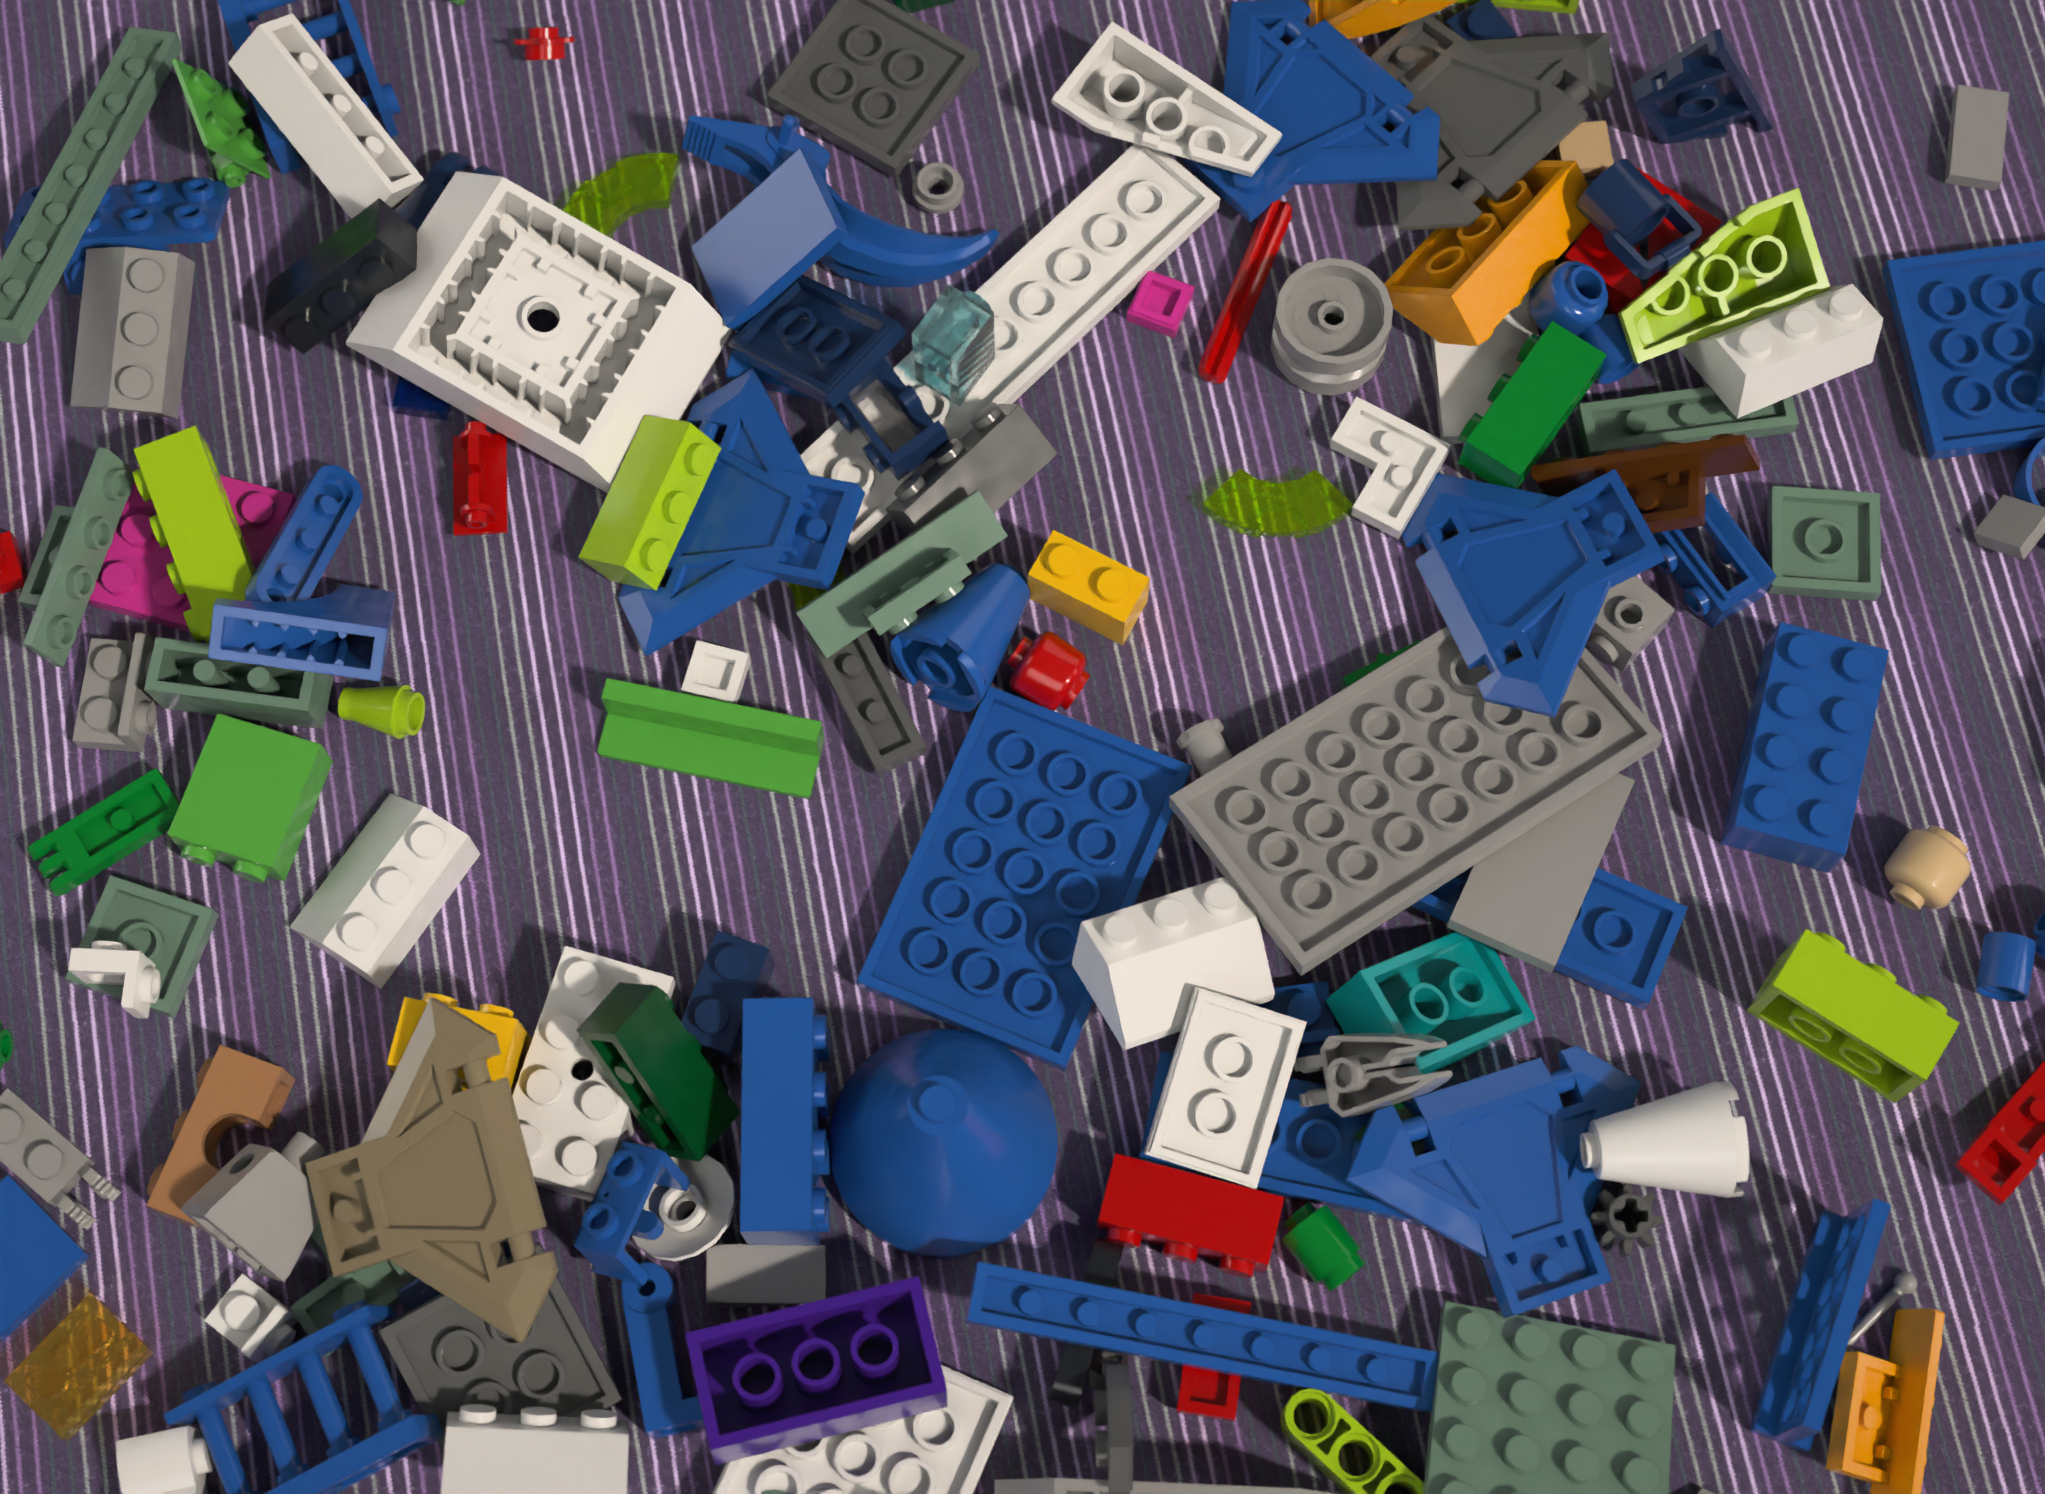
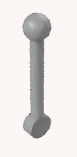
[1845,1271,1918,1352]

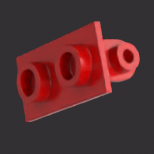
[453,421,508,536]

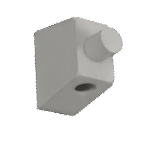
[180,1132,325,1282]

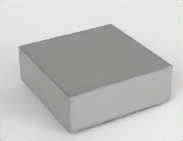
[1973,494,2045,560]

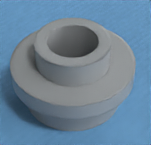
[912,162,964,214]

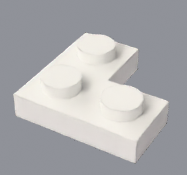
[1330,396,1451,539]

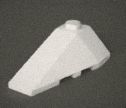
[1051,21,1282,177]

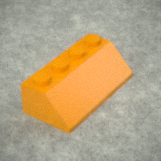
[1384,160,1590,346]

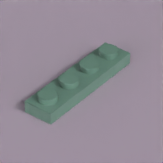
[1576,386,1799,458]

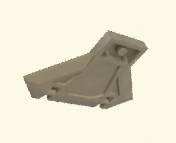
[305,998,559,1343]

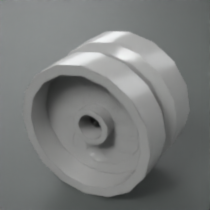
[1270,258,1393,396]

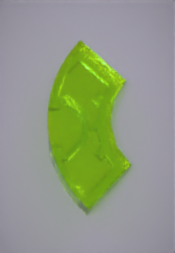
[563,153,680,239]
[1202,468,1354,539]

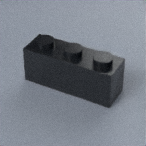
[263,198,418,355]

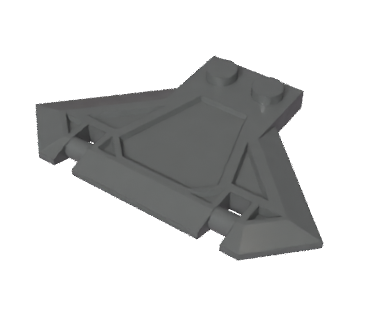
[1370,15,1614,231]

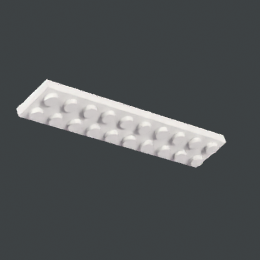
[801,144,1220,554]

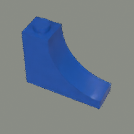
[208,584,396,681]

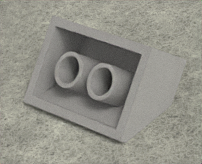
[70,247,195,419]

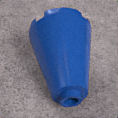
[889,563,1030,712]

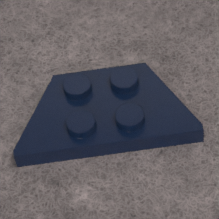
[1630,28,1773,145]

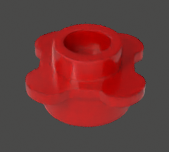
[513,27,575,60]

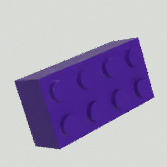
[685,1276,948,1465]

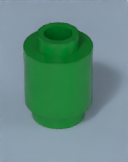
[1281,1203,1366,1292]

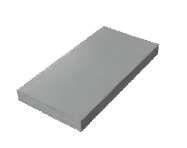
[1447,773,1635,973]

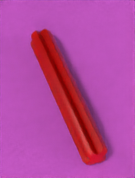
[1198,200,1292,384]

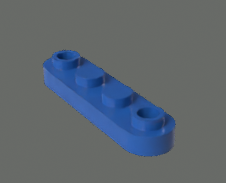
[245,465,363,602]

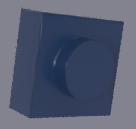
[1445,0,1517,41]

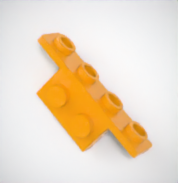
[1826,1308,1945,1494]

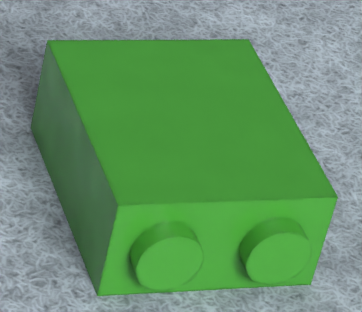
[167,713,333,883]

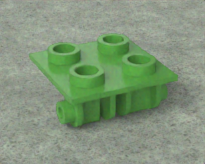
[172,58,271,188]

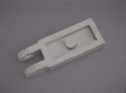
[0,1088,121,1230]

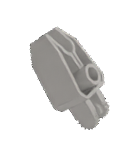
[1294,1033,1452,1117]

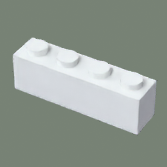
[228,13,424,219]

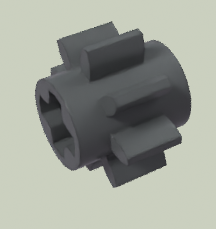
[1589,1183,1664,1258]

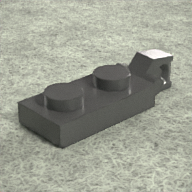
[1089,1349,1133,1493]

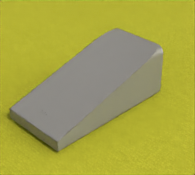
[706,1244,826,1308]

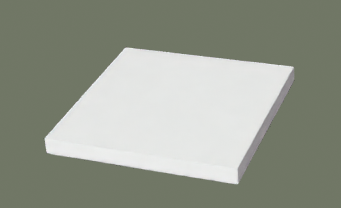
[712,1303,1014,1494]

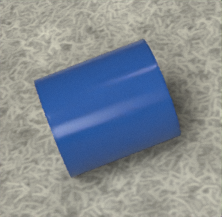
[1577,314,1641,384]
[1975,932,2037,1002]

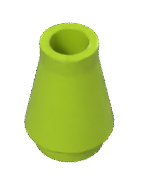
[338,685,425,739]

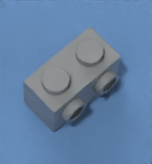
[1587,576,1675,672]

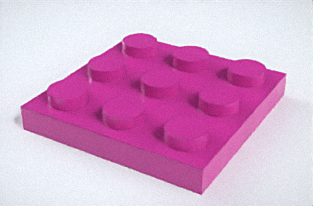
[89,466,297,633]

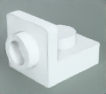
[204,1273,297,1363]

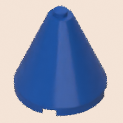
[829,1029,1058,1259]

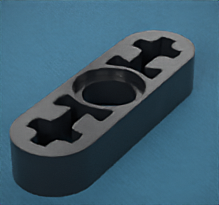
[1049,1237,1124,1409]

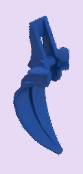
[681,114,1000,287]

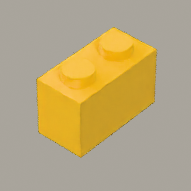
[1028,530,1150,646]

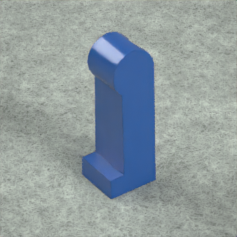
[621,1262,705,1440]

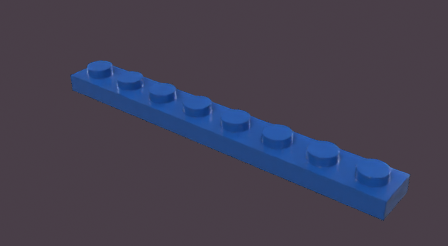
[965,1261,1439,1413]

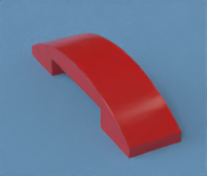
[1954,1059,2045,1206]

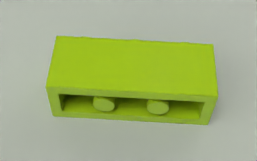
[579,415,722,591]

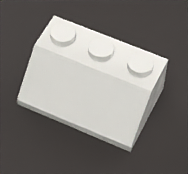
[1678,284,1884,418]
[290,793,481,989]
[1072,876,1275,1050]
[441,1404,629,1494]

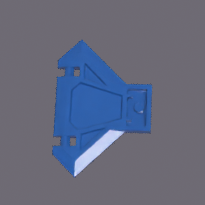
[1182,0,1441,222]
[618,368,865,656]
[1401,469,1665,718]
[1344,1046,1642,1319]

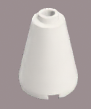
[1580,1081,1749,1198]

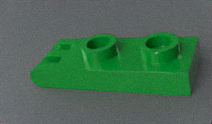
[27,768,180,896]

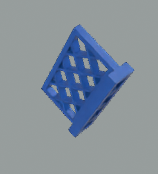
[1749,1198,1891,1453]

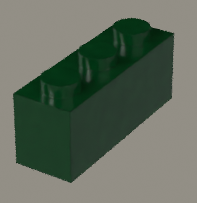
[577,982,740,1162]

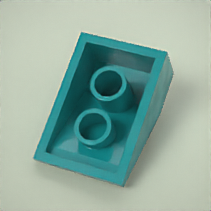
[1325,931,1536,1074]

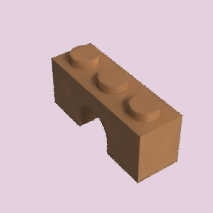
[146,1045,296,1231]

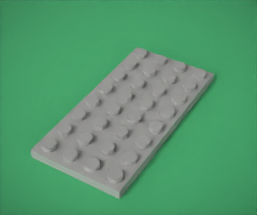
[1169,626,1663,976]

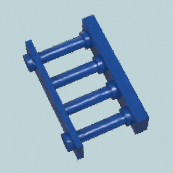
[217,0,402,174]
[164,1300,445,1494]

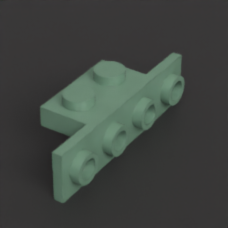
[18,447,135,668]
[795,490,1008,658]

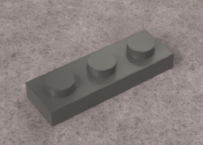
[805,630,927,777]

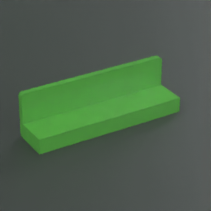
[598,678,825,799]

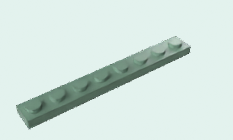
[0,27,182,345]

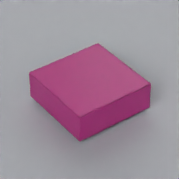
[1126,270,1195,339]

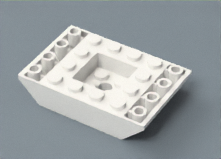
[346,171,733,494]

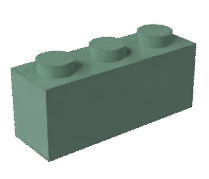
[144,637,334,729]

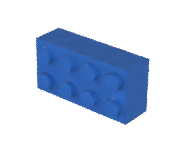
[1720,622,1889,873]
[740,997,831,1246]

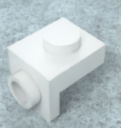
[68,941,161,1018]

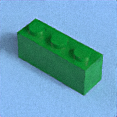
[1458,321,1607,489]

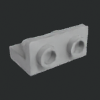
[72,632,157,752]

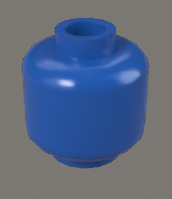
[1528,261,1608,336]

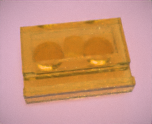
[4,1293,154,1441]

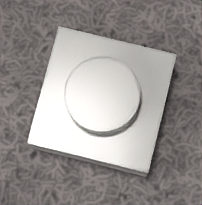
[681,640,751,704]

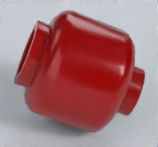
[1006,631,1090,711]

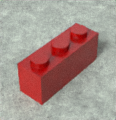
[1097,1153,1285,1278]

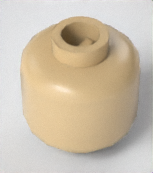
[1884,825,1971,911]

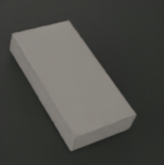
[1944,85,2009,191]

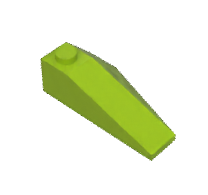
[1618,188,1831,364]

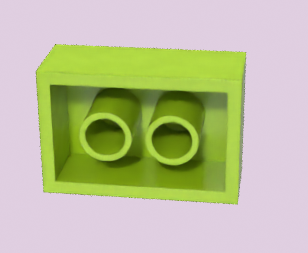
[1746,929,1960,1104]

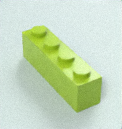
[132,425,256,644]

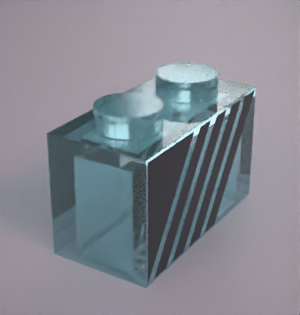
[912,284,995,407]

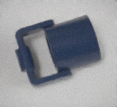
[1576,158,1702,279]

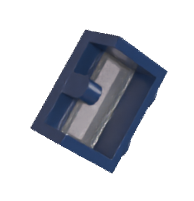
[831,355,949,481]

